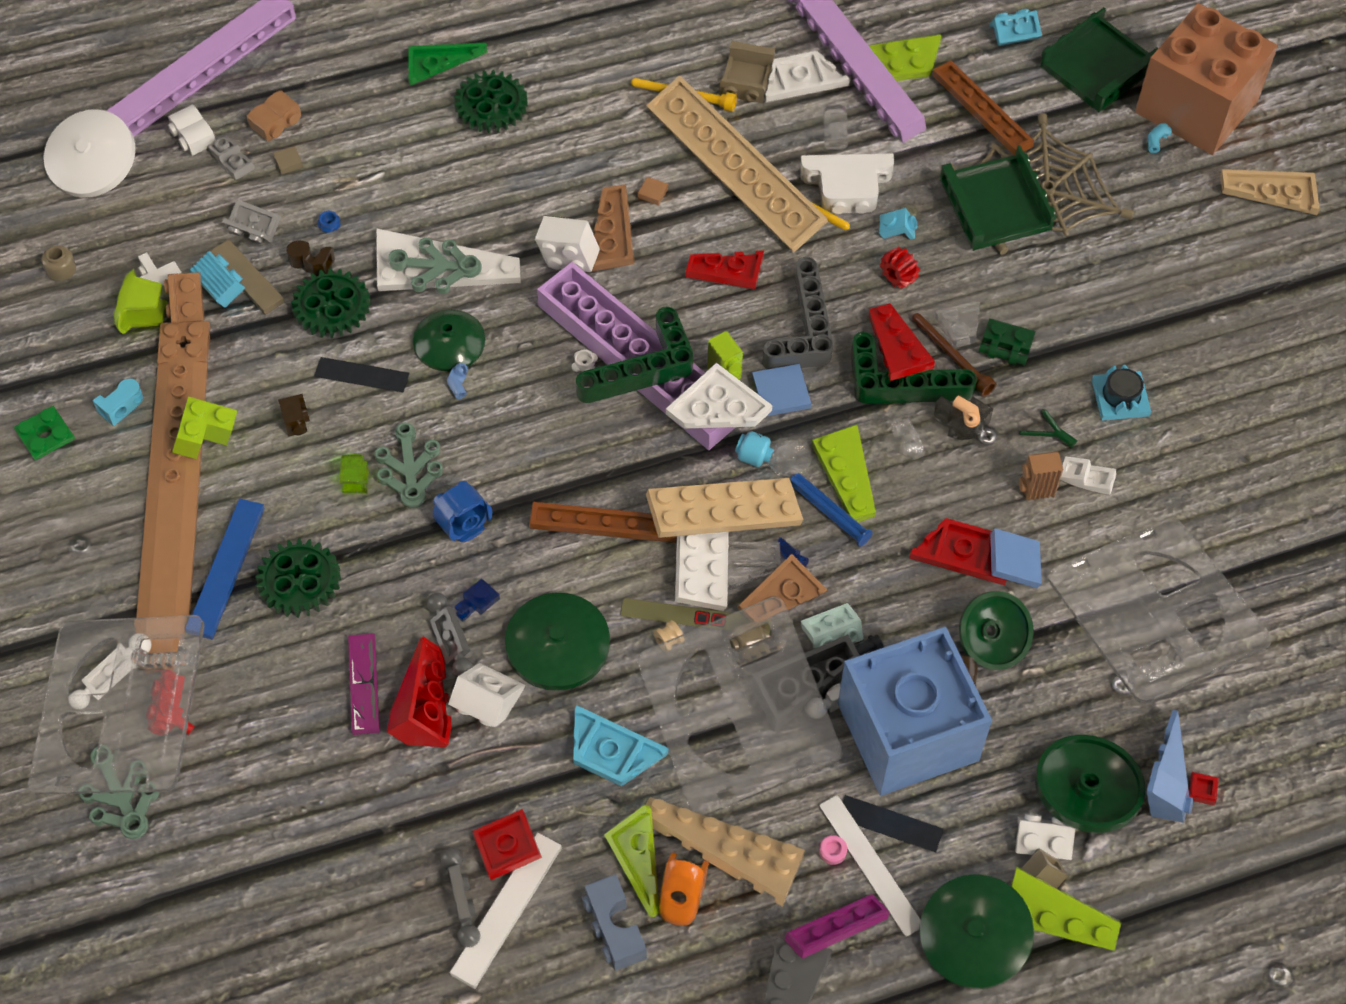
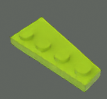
[812,425,876,523]
[1011,866,1121,951]

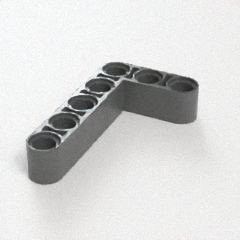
[762,257,833,369]

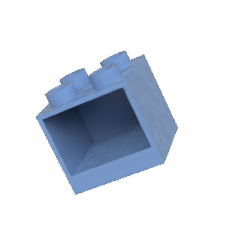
[837,627,992,796]

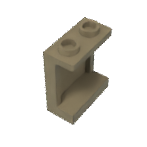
[719,41,775,104]

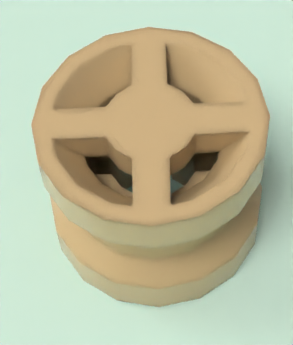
[653,620,685,653]

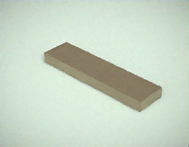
[210,239,285,315]

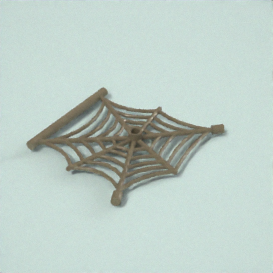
[952,113,1134,255]

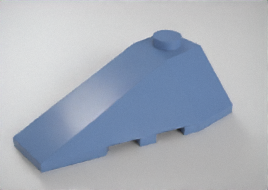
[1147,710,1193,823]

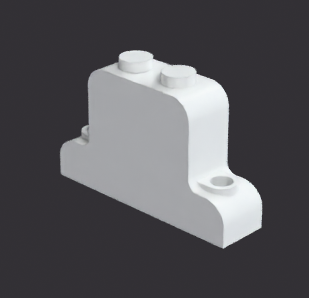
[800,154,894,214]

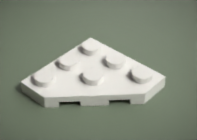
[666,363,772,429]

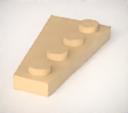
[1220,169,1320,215]

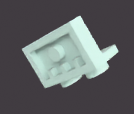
[801,603,864,649]

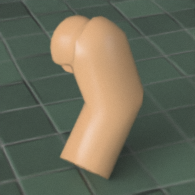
[952,395,980,427]

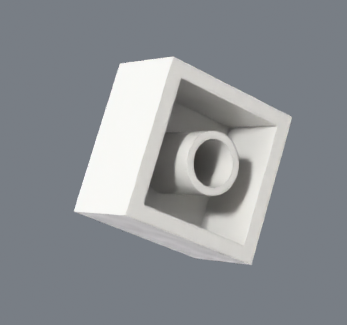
[535,216,600,272]

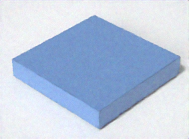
[752,364,811,416]
[990,528,1042,588]

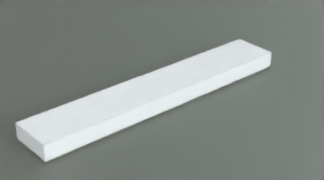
[450,833,562,989]

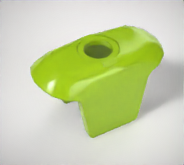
[114,269,167,334]

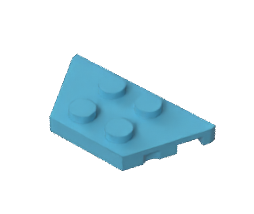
[573,705,668,786]

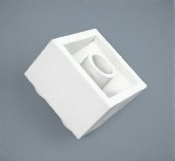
[448,663,525,727]

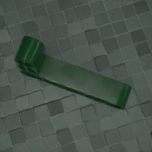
[576,306,693,403]
[851,332,977,404]

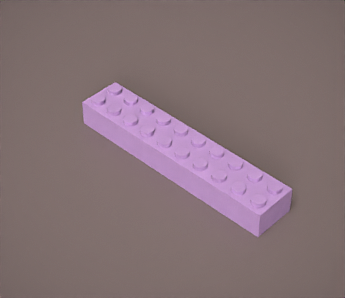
[537,262,736,450]

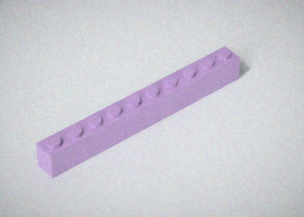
[107,0,296,137]
[789,0,926,143]

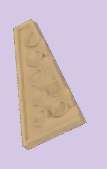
[646,797,805,907]

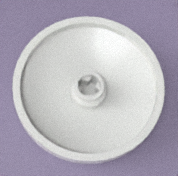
[44,109,135,197]

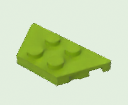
[868,35,942,81]

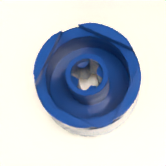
[433,481,493,542]

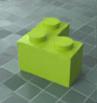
[172,396,237,459]

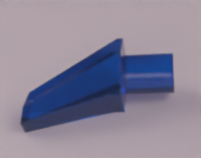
[778,537,809,567]

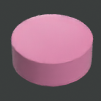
[819,835,847,865]

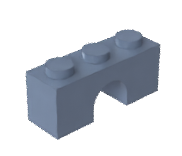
[582,874,647,971]

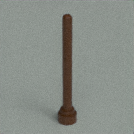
[912,313,997,397]

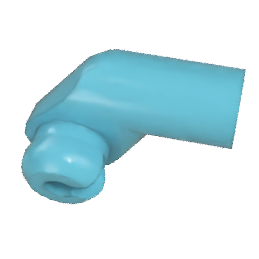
[1148,123,1172,153]

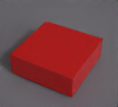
[1188,772,1219,805]

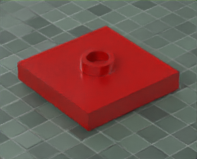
[472,809,542,880]

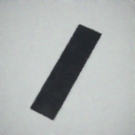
[314,357,410,393]
[843,795,944,853]

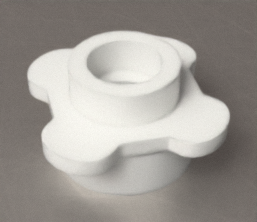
[572,350,598,372]

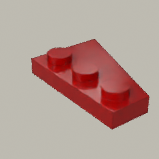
[685,250,764,289]

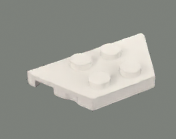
[765,51,849,102]

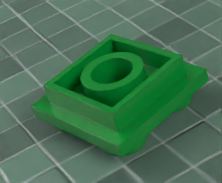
[13,405,75,461]

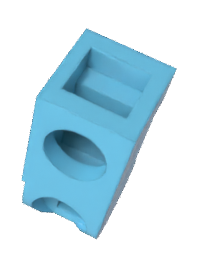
[93,379,143,426]

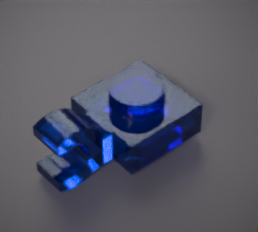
[455,578,500,622]

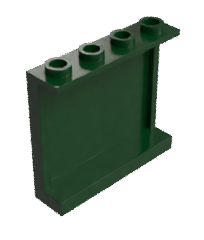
[1040,7,1158,112]
[940,145,1056,251]

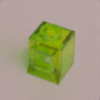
[340,453,369,494]

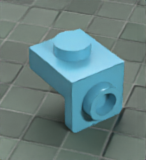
[879,208,918,240]

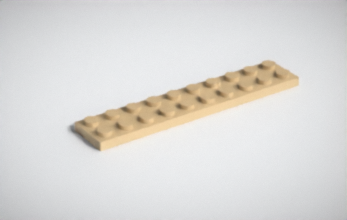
[646,76,828,253]

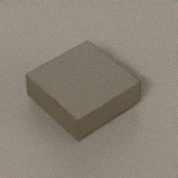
[273,146,304,174]

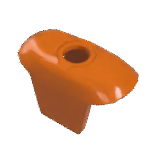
[659,852,709,926]

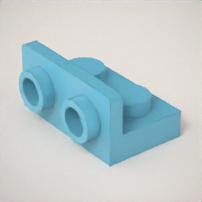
[989,9,1042,46]

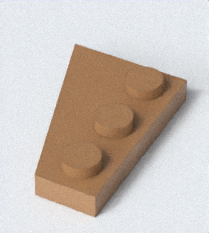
[737,554,828,624]

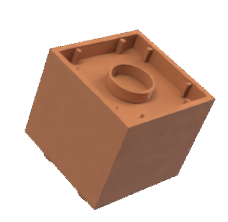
[1135,3,1278,155]

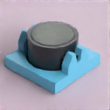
[1092,365,1151,421]

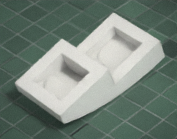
[1060,456,1116,495]

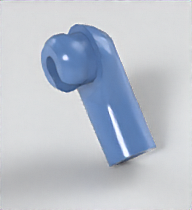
[447,363,468,399]

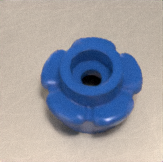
[317,211,341,233]

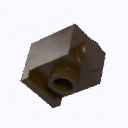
[278,393,310,437]

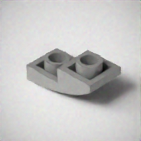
[207,135,255,180]

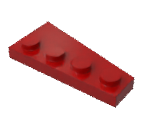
[868,303,935,381]

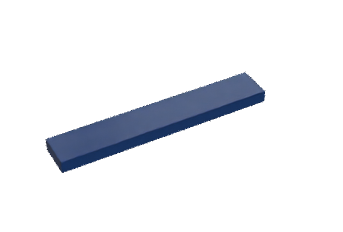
[186,499,265,640]

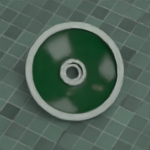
[413,309,486,372]
[959,591,1034,670]

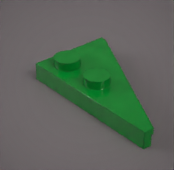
[408,43,487,85]

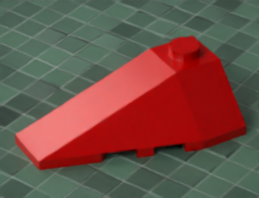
[387,636,452,748]

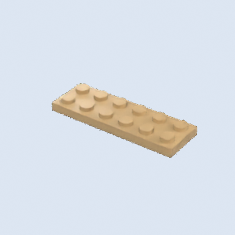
[646,478,803,538]

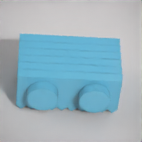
[189,251,245,308]

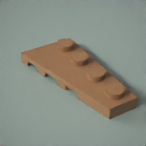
[592,184,635,271]

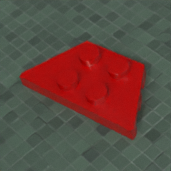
[909,518,1006,586]

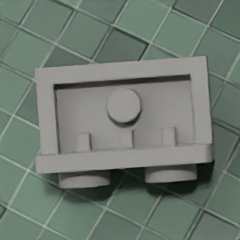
[222,199,281,243]

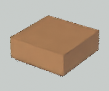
[638,177,668,205]

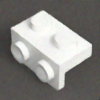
[1015,813,1075,860]

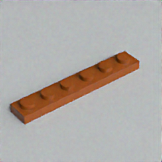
[933,60,1034,155]
[530,502,677,543]

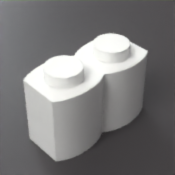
[168,104,216,156]

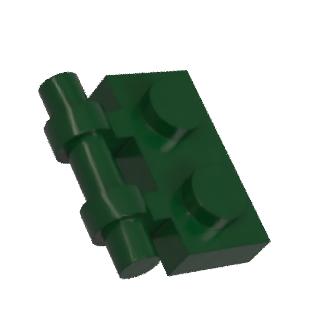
[978,318,1036,365]

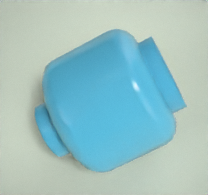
[735,431,774,467]

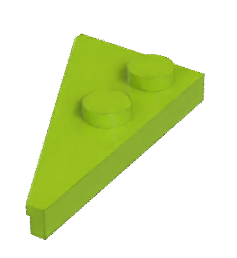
[604,805,660,917]

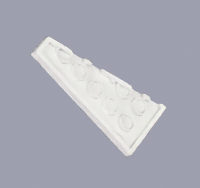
[377,229,521,291]

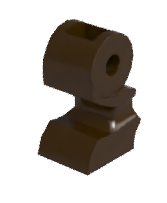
[286,240,335,276]

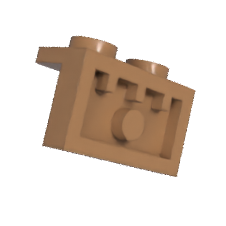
[164,272,205,323]

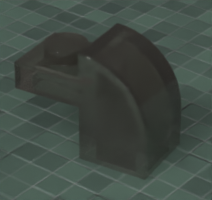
[933,396,993,440]

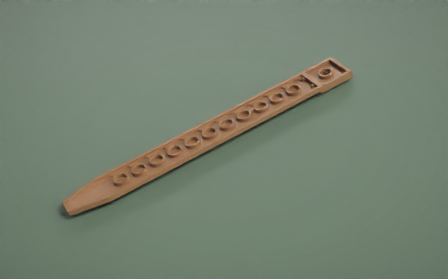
[136,321,211,675]

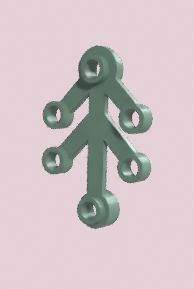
[388,238,482,294]
[375,422,443,508]
[79,746,159,839]

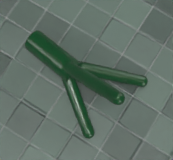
[1019,409,1078,448]

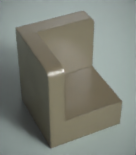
[1021,848,1068,888]

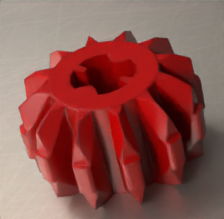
[880,246,920,289]

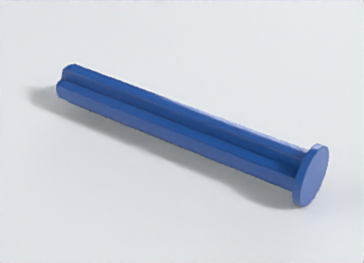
[790,473,873,547]

